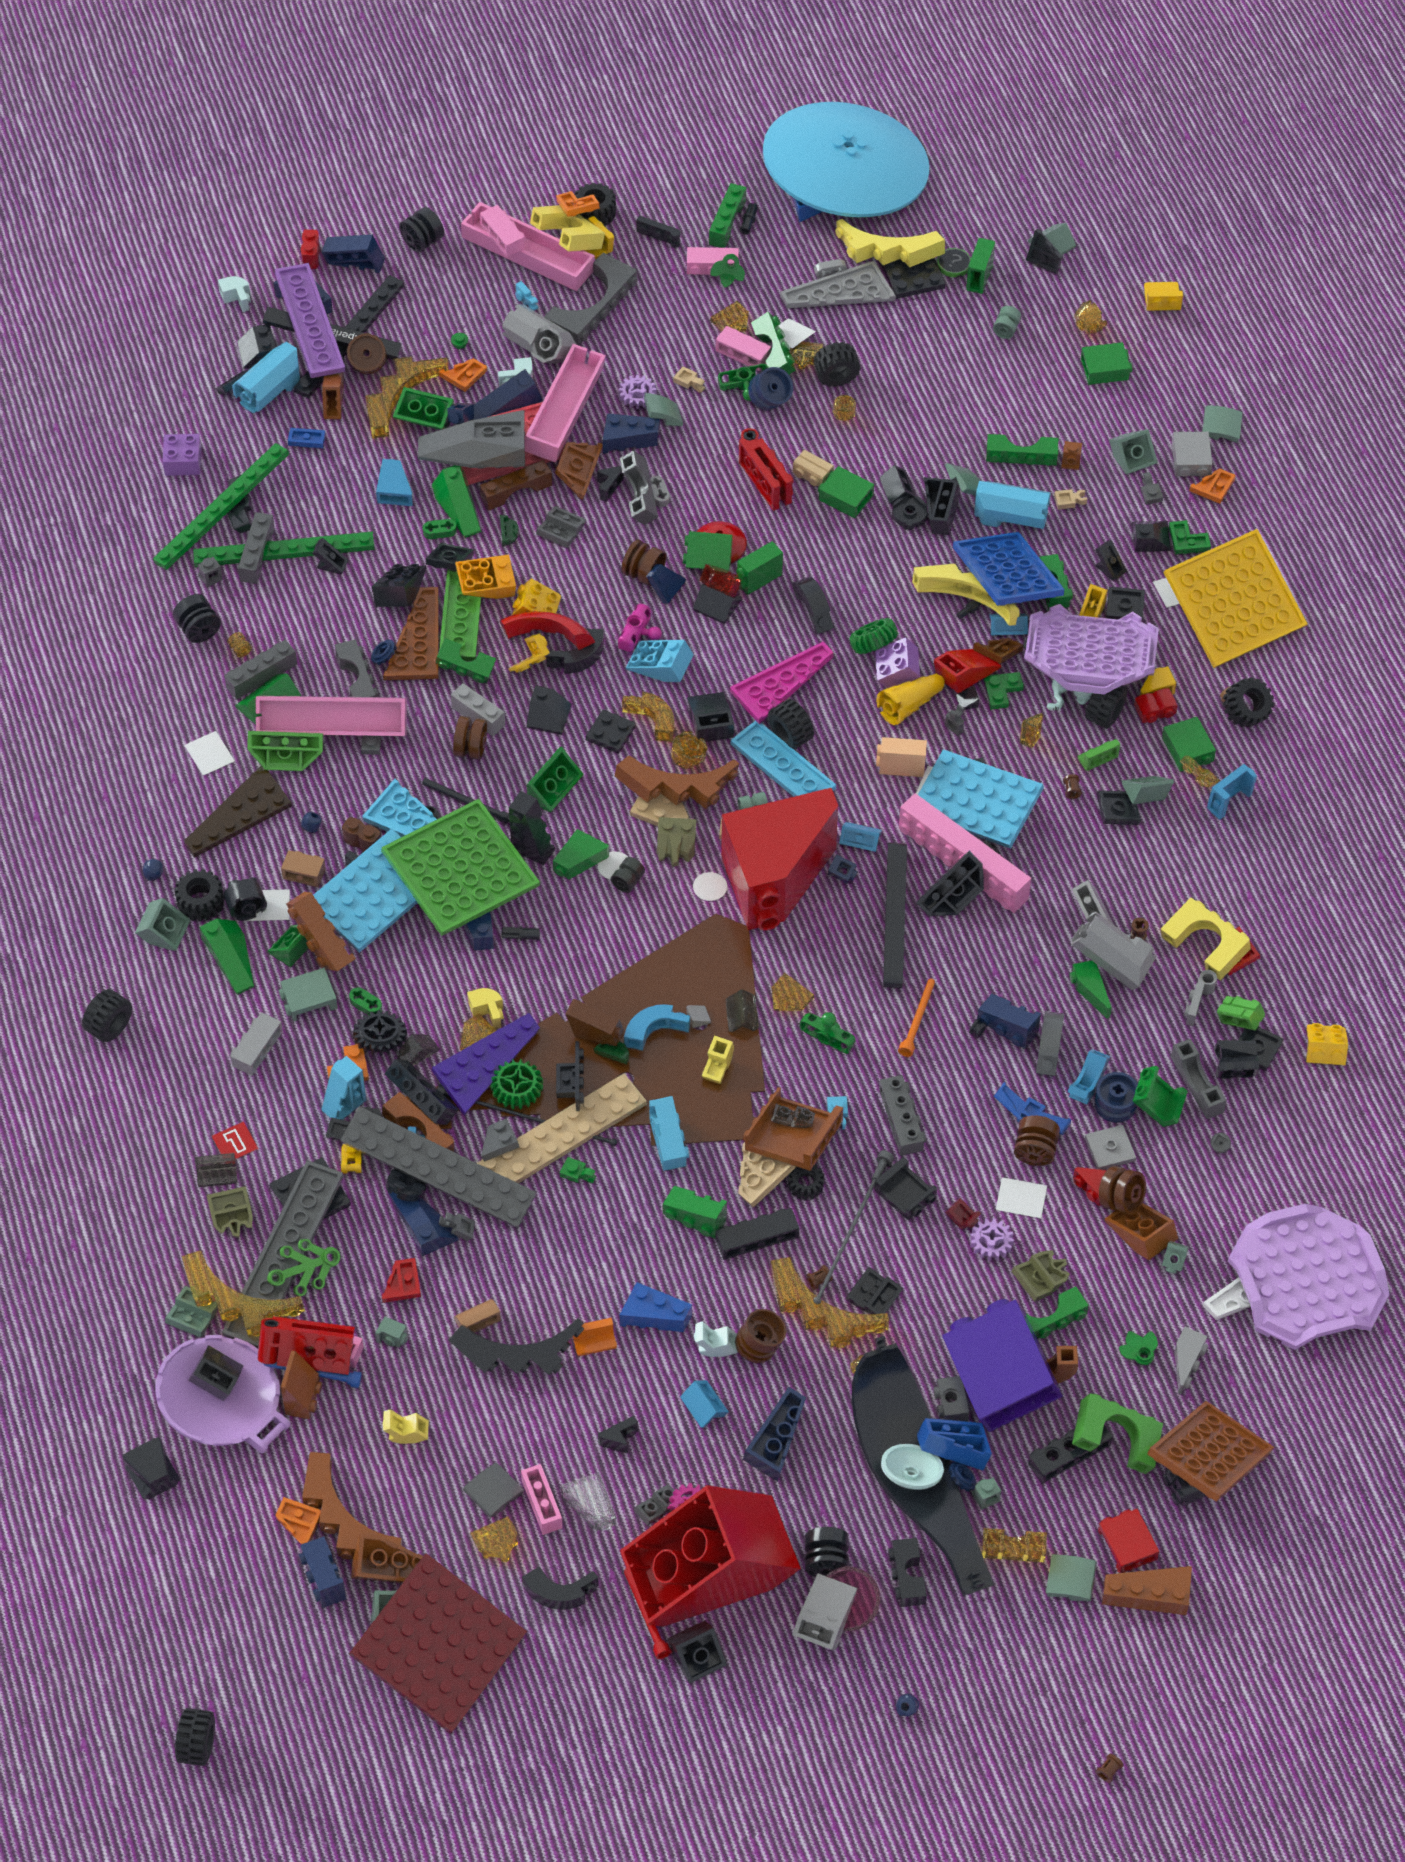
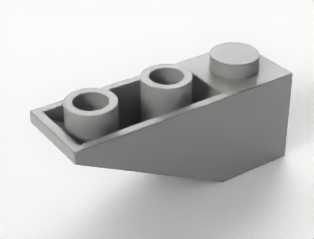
[1175,1327,1209,1395]

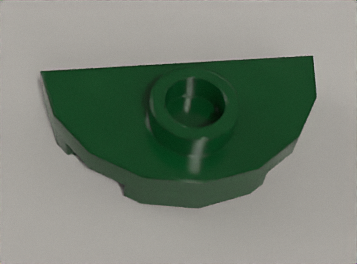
[500,515,519,547]
[593,1041,629,1065]

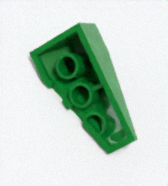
[200,919,254,995]

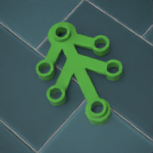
[267,1239,340,1296]

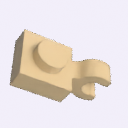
[673,367,705,393]

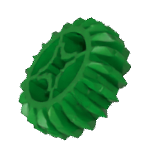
[849,618,899,654]
[490,1059,543,1110]

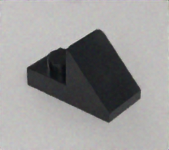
[597,466,624,502]
[312,538,348,574]
[1095,540,1127,581]
[598,1416,638,1453]

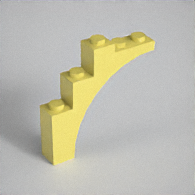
[835,219,945,267]
[912,564,1019,626]

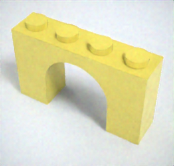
[530,205,605,252]
[1161,898,1251,981]

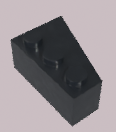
[924,477,961,535]

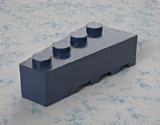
[742,1387,806,1482]

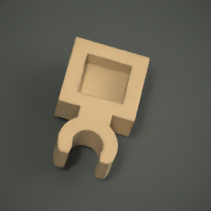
[1054,489,1087,510]

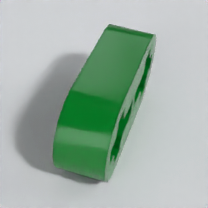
[423,519,457,539]
[349,988,382,1016]

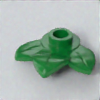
[710,254,745,287]
[1119,1331,1158,1366]

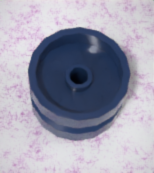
[748,367,794,411]
[1094,1072,1138,1123]

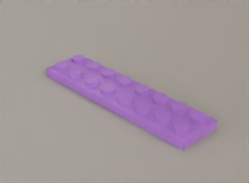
[275,263,345,378]

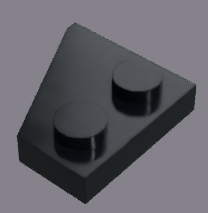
[1026,229,1063,274]

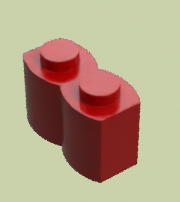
[301,229,320,269]
[1134,688,1178,723]

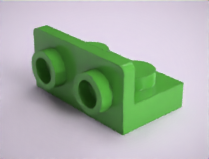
[1078,739,1120,771]

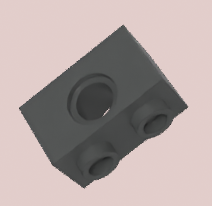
[933,1376,969,1422]

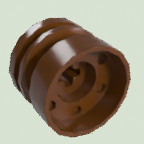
[621,539,667,586]
[1014,1115,1060,1166]
[735,1309,787,1363]

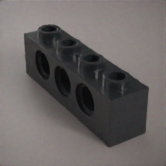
[385,1059,459,1125]
[1028,1425,1113,1484]

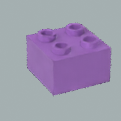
[163,434,202,476]
[875,637,920,688]

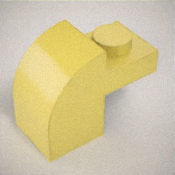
[467,988,504,1029]
[702,1036,734,1084]
[383,1410,429,1444]

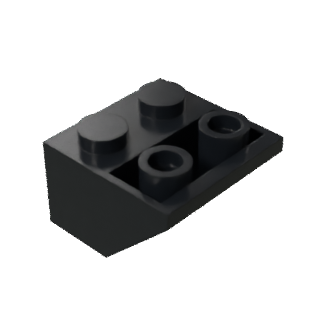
[188,1345,243,1401]

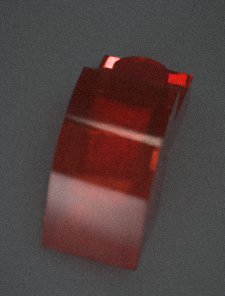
[699,564,741,597]

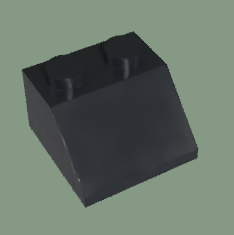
[237,324,276,369]
[667,1620,727,1684]

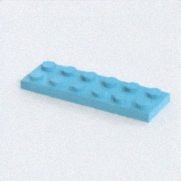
[730,720,836,797]

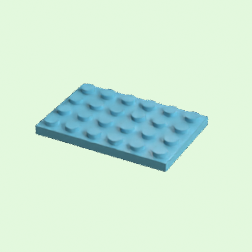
[918,749,1044,849]
[314,829,418,953]

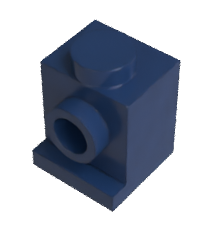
[447,402,474,425]
[827,854,858,884]

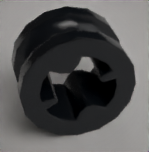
[969,1019,987,1038]

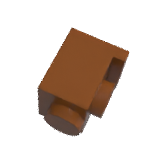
[1061,441,1082,470]

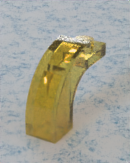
[622,692,674,742]

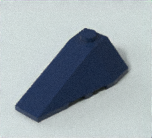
[473,369,543,420]

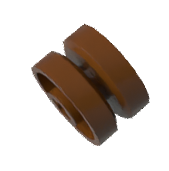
[347,333,387,375]
[453,716,488,760]
[1099,1166,1146,1215]

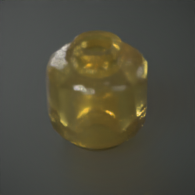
[833,395,856,421]

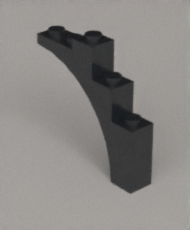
[448,1317,584,1375]

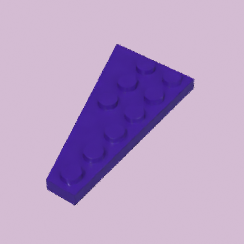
[432,1013,540,1116]

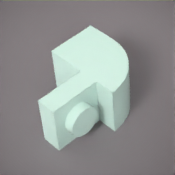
[218,276,251,312]
[498,357,533,387]
[694,1322,738,1357]

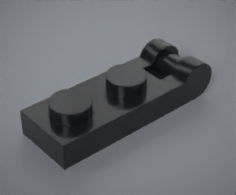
[636,215,681,248]

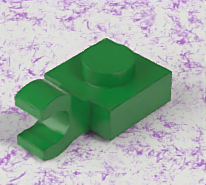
[559,1157,596,1183]

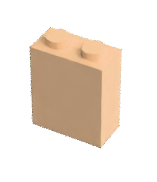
[876,737,927,777]

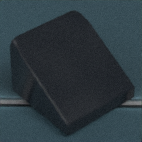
[956,686,979,710]

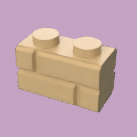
[793,450,834,487]

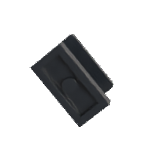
[874,1157,937,1221]

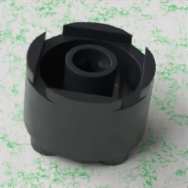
[224,877,267,921]
[1162,1468,1206,1506]

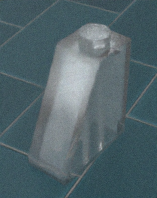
[560,1473,616,1531]

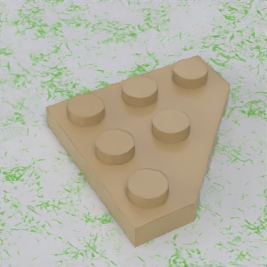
[630,794,689,826]
[738,1142,796,1208]

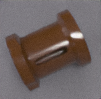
[1063,774,1082,799]
[1130,917,1149,940]
[806,1265,833,1290]
[1095,1753,1124,1783]

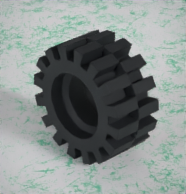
[788,1164,824,1200]

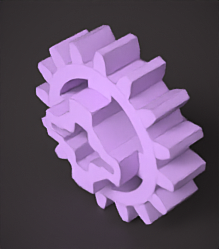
[619,375,657,409]
[970,1218,1014,1261]

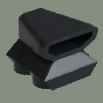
[1214,1040,1259,1079]
[122,1437,181,1499]

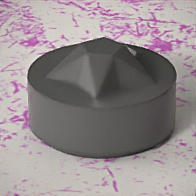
[1211,1133,1231,1153]

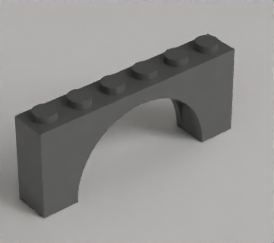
[544,253,638,345]

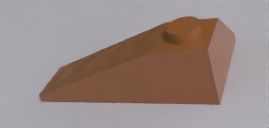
[351,1534,423,1583]

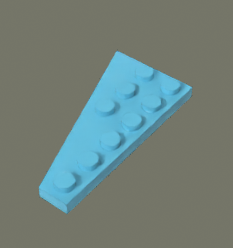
[362,779,437,837]

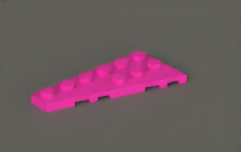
[730,642,834,724]

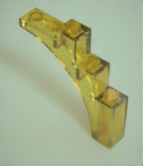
[365,357,449,439]
[181,1250,305,1337]
[770,1257,889,1348]

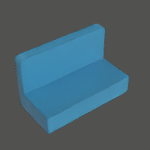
[989,613,1028,635]
[839,822,882,852]
[680,1380,729,1428]

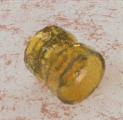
[227,632,252,658]

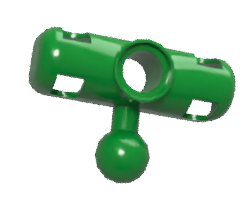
[718,364,768,401]
[799,1012,856,1054]

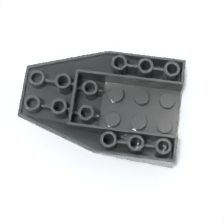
[418,410,525,469]

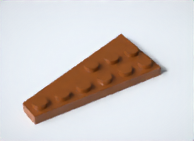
[383,587,439,680]

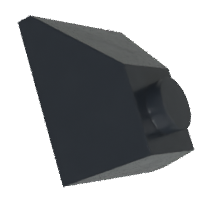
[1131,521,1171,552]
[526,685,572,735]

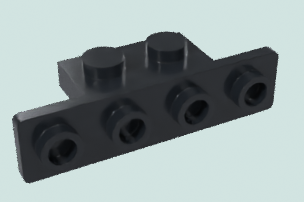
[556,1041,584,1111]

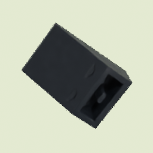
[372,564,426,607]
[687,692,734,743]

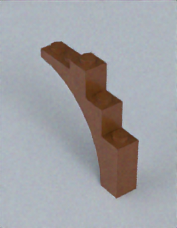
[614,755,739,809]
[302,1452,403,1559]

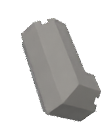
[502,304,576,364]
[1071,911,1156,990]

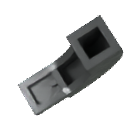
[1036,1011,1064,1076]

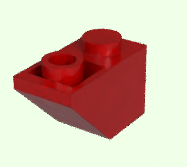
[1073,1167,1106,1206]

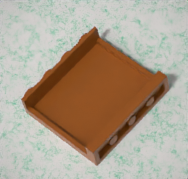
[743,1087,843,1171]

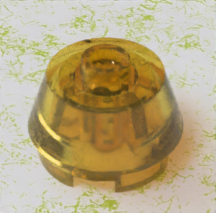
[1074,300,1107,335]
[671,731,708,769]

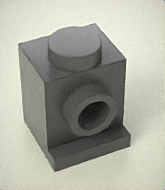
[198,557,223,587]

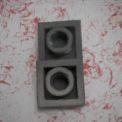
[634,1484,675,1526]

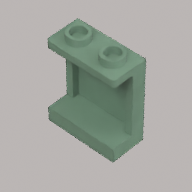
[278,968,338,1022]

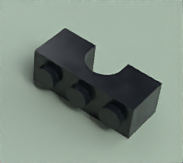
[888,1538,927,1607]

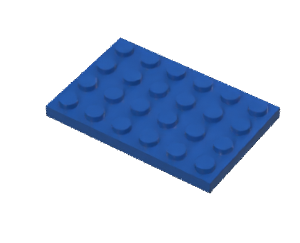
[953,532,1064,606]

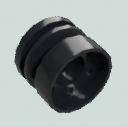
[399,207,444,253]
[172,594,221,643]
[805,1527,849,1578]

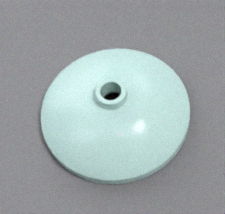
[881,1444,944,1490]

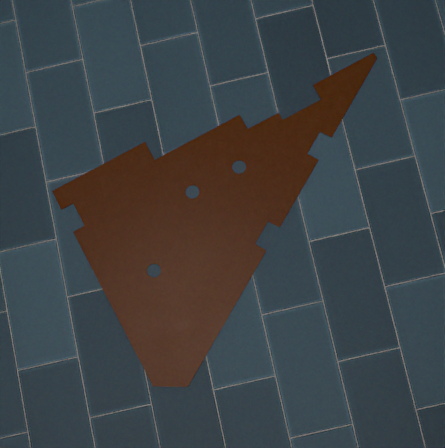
[401,914,765,1146]

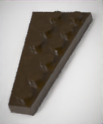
[184,766,292,858]

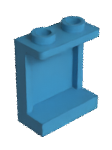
[1207,764,1257,820]

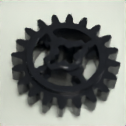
[353,1010,407,1056]

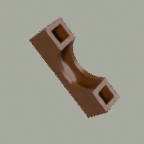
[480,460,552,511]

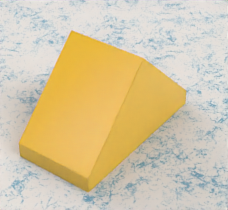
[1079,584,1108,618]

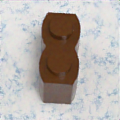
[342,817,381,852]

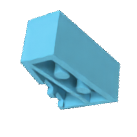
[322,1056,367,1120]
[649,1096,689,1171]

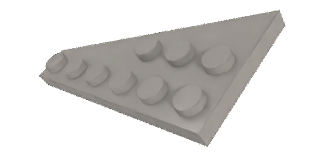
[780,261,896,308]

